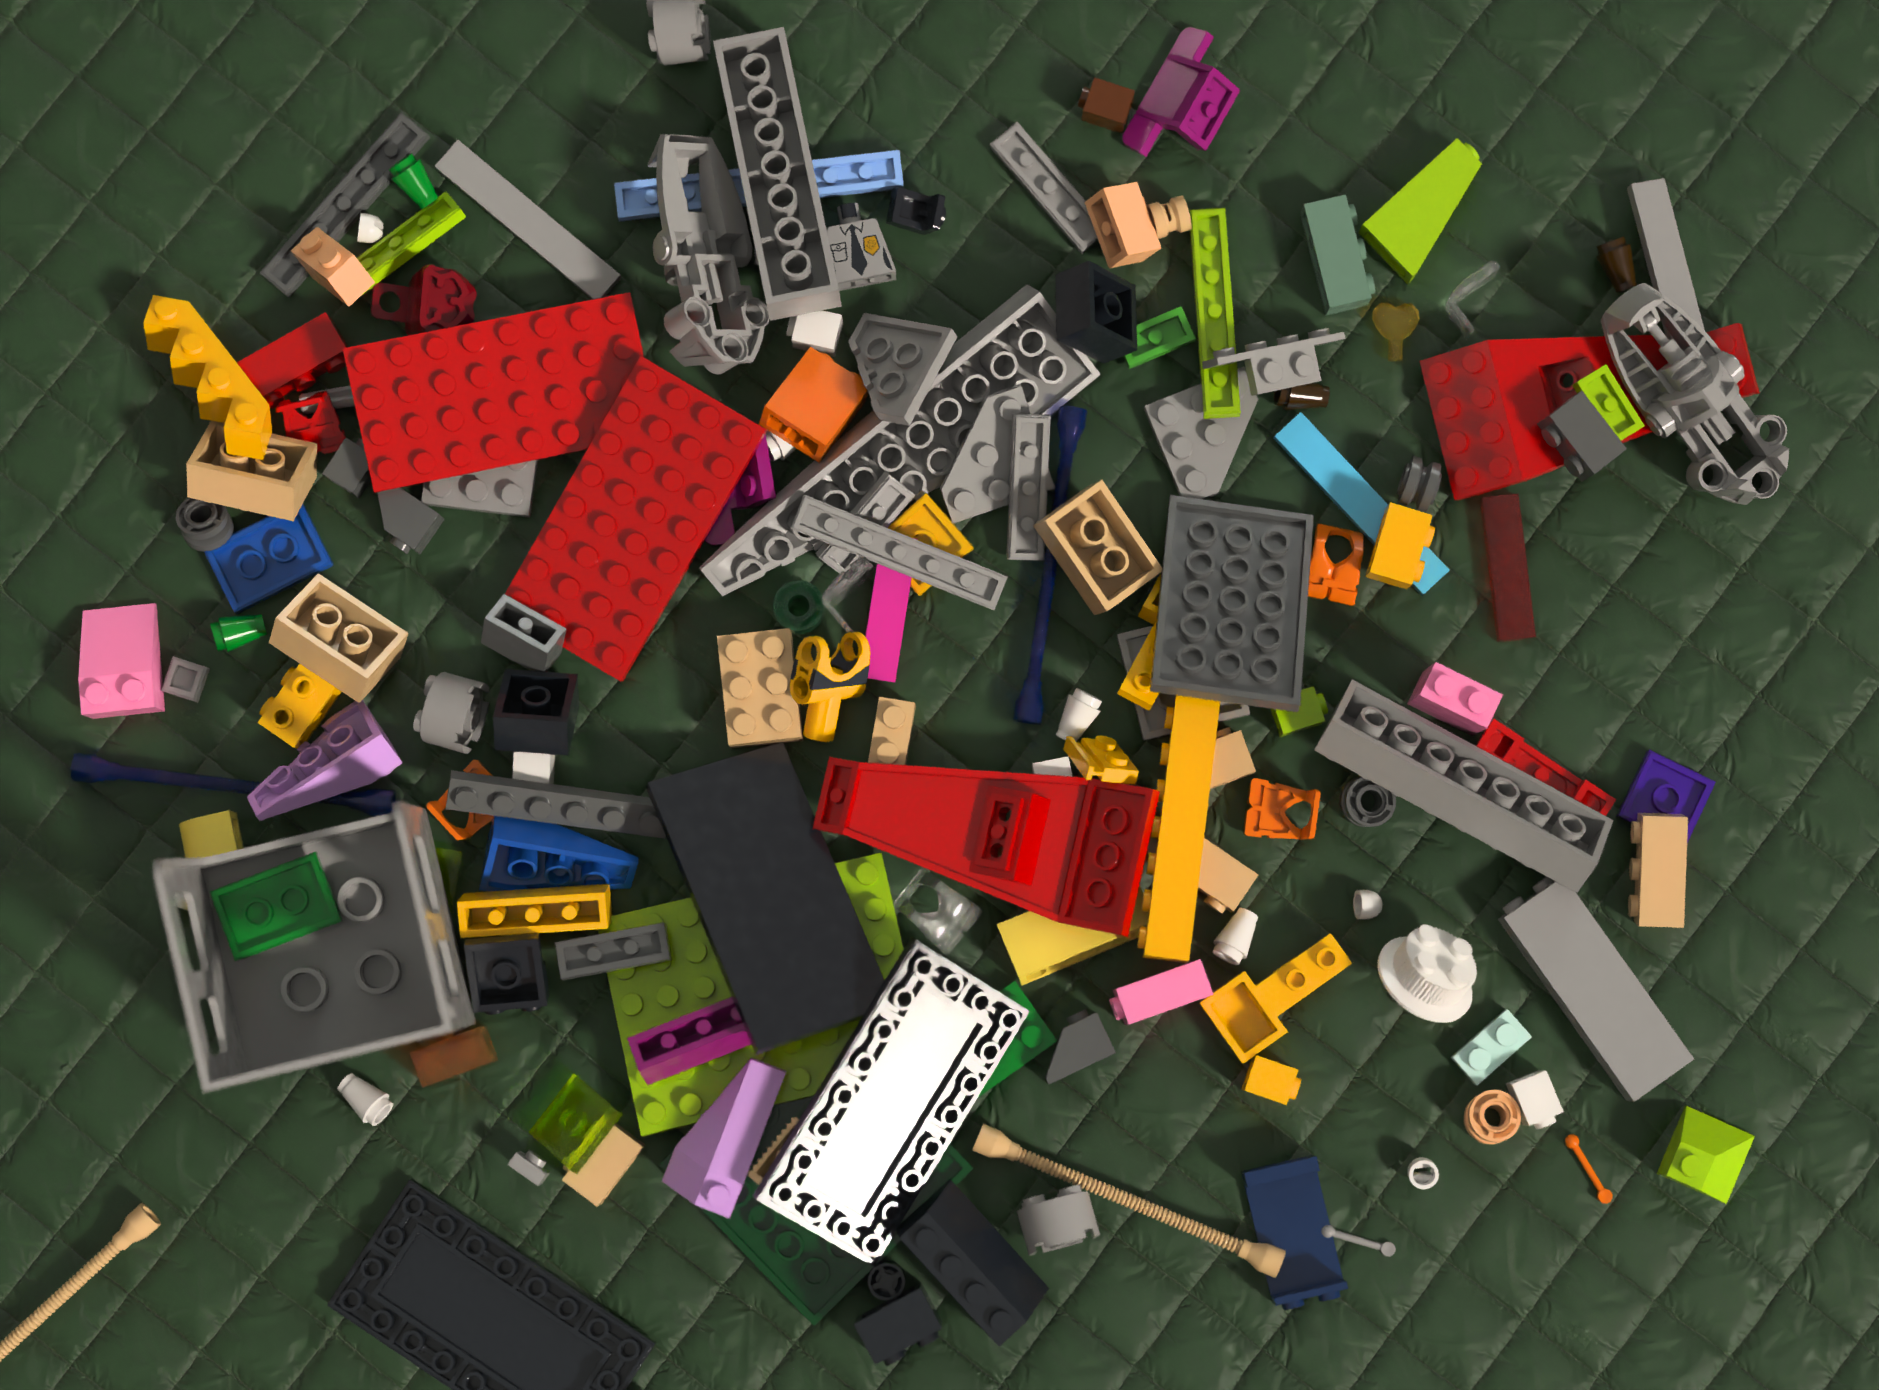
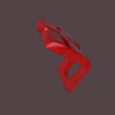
[275,391,346,454]

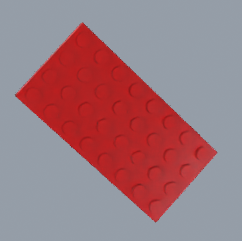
[342,292,644,493]
[505,356,768,682]

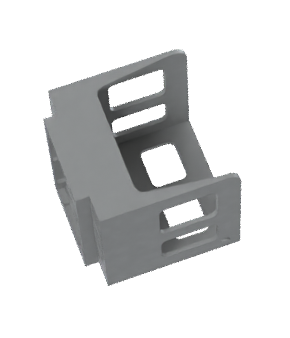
[153,802,476,1092]

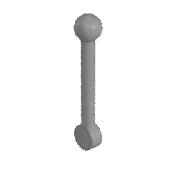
[1322,1225,1396,1257]

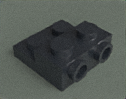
[464,933,550,1015]

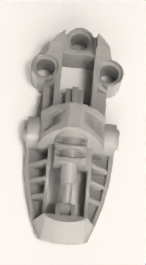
[648,134,770,375]
[1601,283,1789,505]

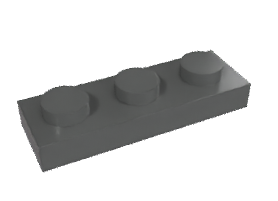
[555,922,672,980]

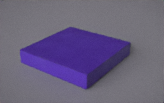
[1616,750,1716,843]

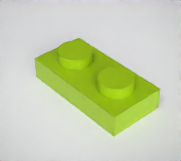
[1572,364,1645,440]

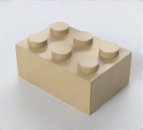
[186,421,317,521]
[1033,480,1162,615]
[269,573,409,703]
[717,628,803,749]

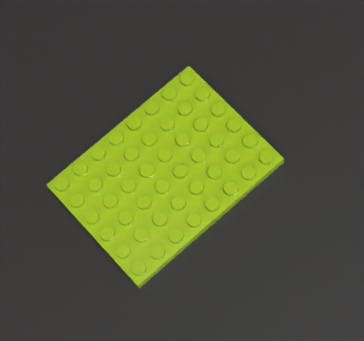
[598,853,904,1137]

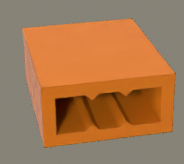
[759,347,868,463]

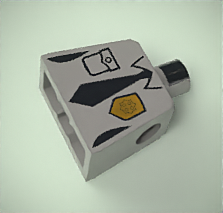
[826,203,896,291]

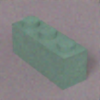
[1300,194,1375,316]

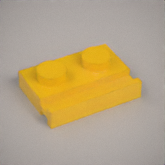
[1063,735,1139,785]

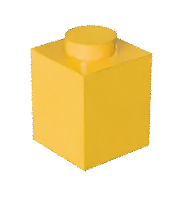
[1241,1055,1301,1105]

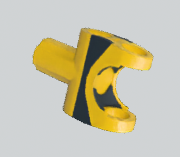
[790,632,870,742]

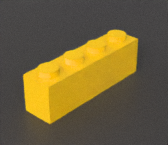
[457,884,612,938]

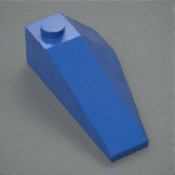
[479,816,639,891]

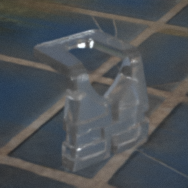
[1445,261,1501,340]
[822,557,876,633]
[894,868,983,955]

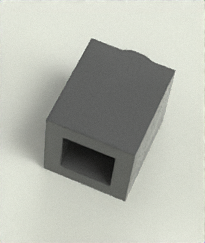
[322,438,371,498]

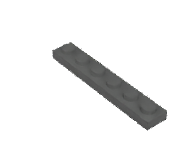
[446,770,666,839]

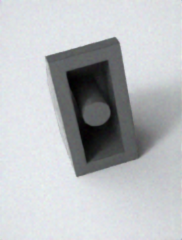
[377,488,445,554]
[1045,1009,1116,1085]

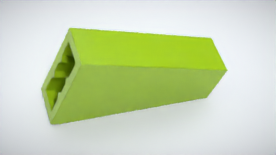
[1359,138,1482,285]

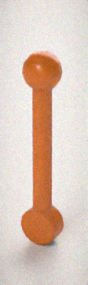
[1565,1134,1613,1204]

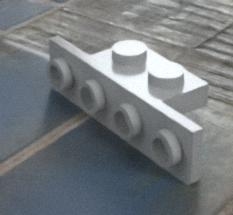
[1202,328,1345,396]

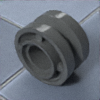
[1397,455,1442,513]
[175,498,234,551]
[1339,776,1396,827]

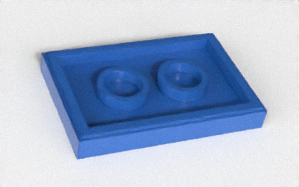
[204,503,334,614]

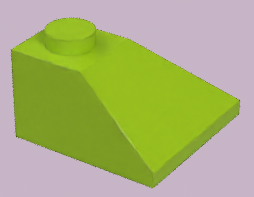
[1657,1106,1755,1204]

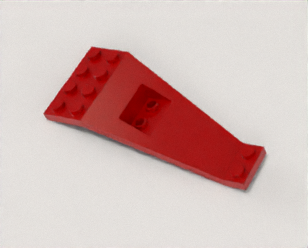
[1420,323,1759,501]
[813,757,1160,937]

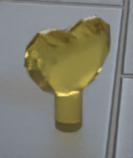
[1372,303,1420,362]

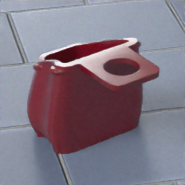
[371,264,477,335]

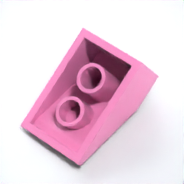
[78,603,165,719]

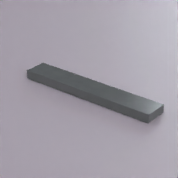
[260,112,430,298]

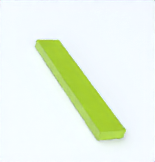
[1189,208,1241,419]

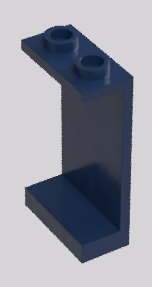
[1241,1155,1348,1310]

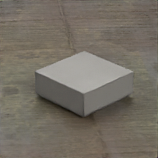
[161,656,210,703]

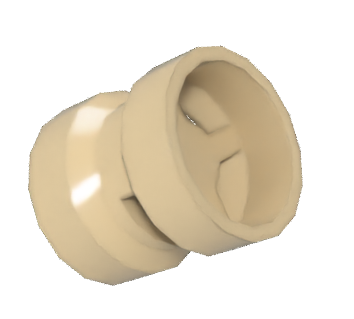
[1146,195,1191,239]

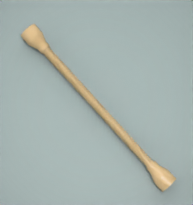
[972,1123,1286,1278]
[0,1203,161,1362]

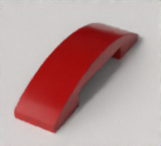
[1475,719,1616,816]

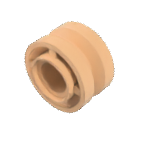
[1464,1090,1521,1145]

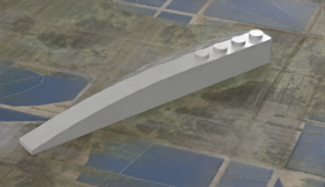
[699,284,1101,596]

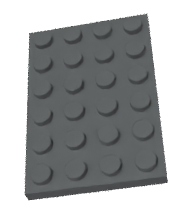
[1150,495,1314,712]

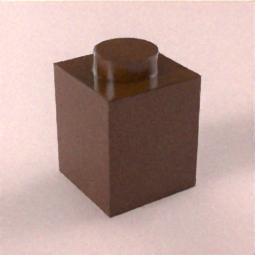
[1077,77,1135,134]

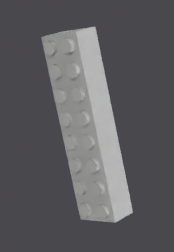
[713,27,842,321]
[1315,679,1614,893]

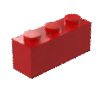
[237,312,348,409]

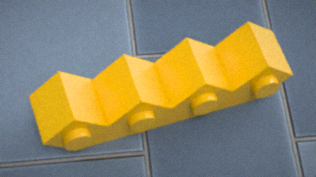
[143,295,272,460]

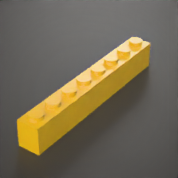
[1137,695,1220,963]

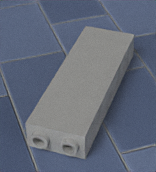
[1498,877,1694,1102]

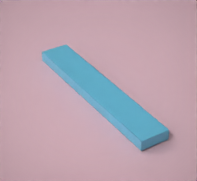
[1273,412,1450,596]

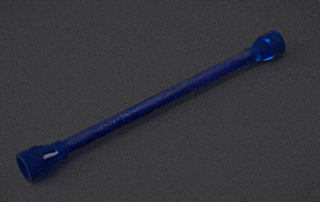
[1013,406,1088,725]
[71,753,396,817]

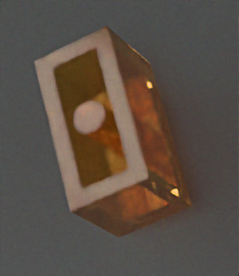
[410,1026,498,1088]

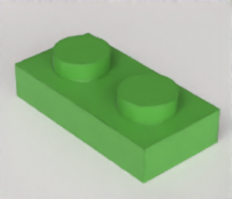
[1123,306,1196,369]

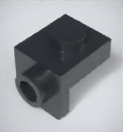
[886,187,946,235]

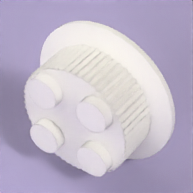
[1378,925,1477,1023]

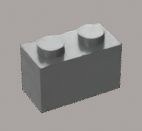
[1537,391,1627,482]
[481,594,566,672]

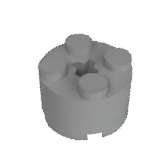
[646,0,710,65]
[413,672,489,754]
[1017,1185,1100,1256]

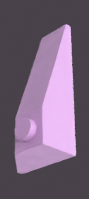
[247,700,402,821]
[662,1057,786,1218]

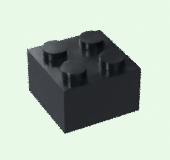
[1055,261,1137,363]
[493,669,579,755]
[854,1282,942,1366]

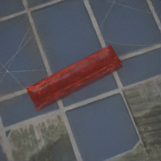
[1480,494,1536,642]

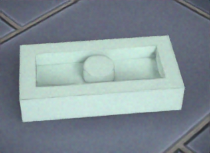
[1451,1009,1532,1085]

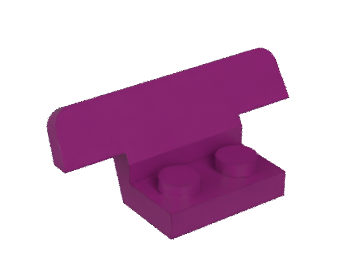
[1123,27,1240,157]
[705,434,776,546]

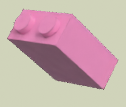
[1407,662,1503,736]
[1109,959,1213,1025]

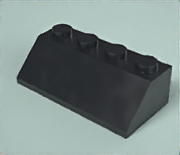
[896,1179,1049,1347]

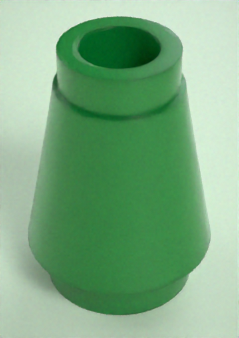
[388,153,438,209]
[210,614,267,652]

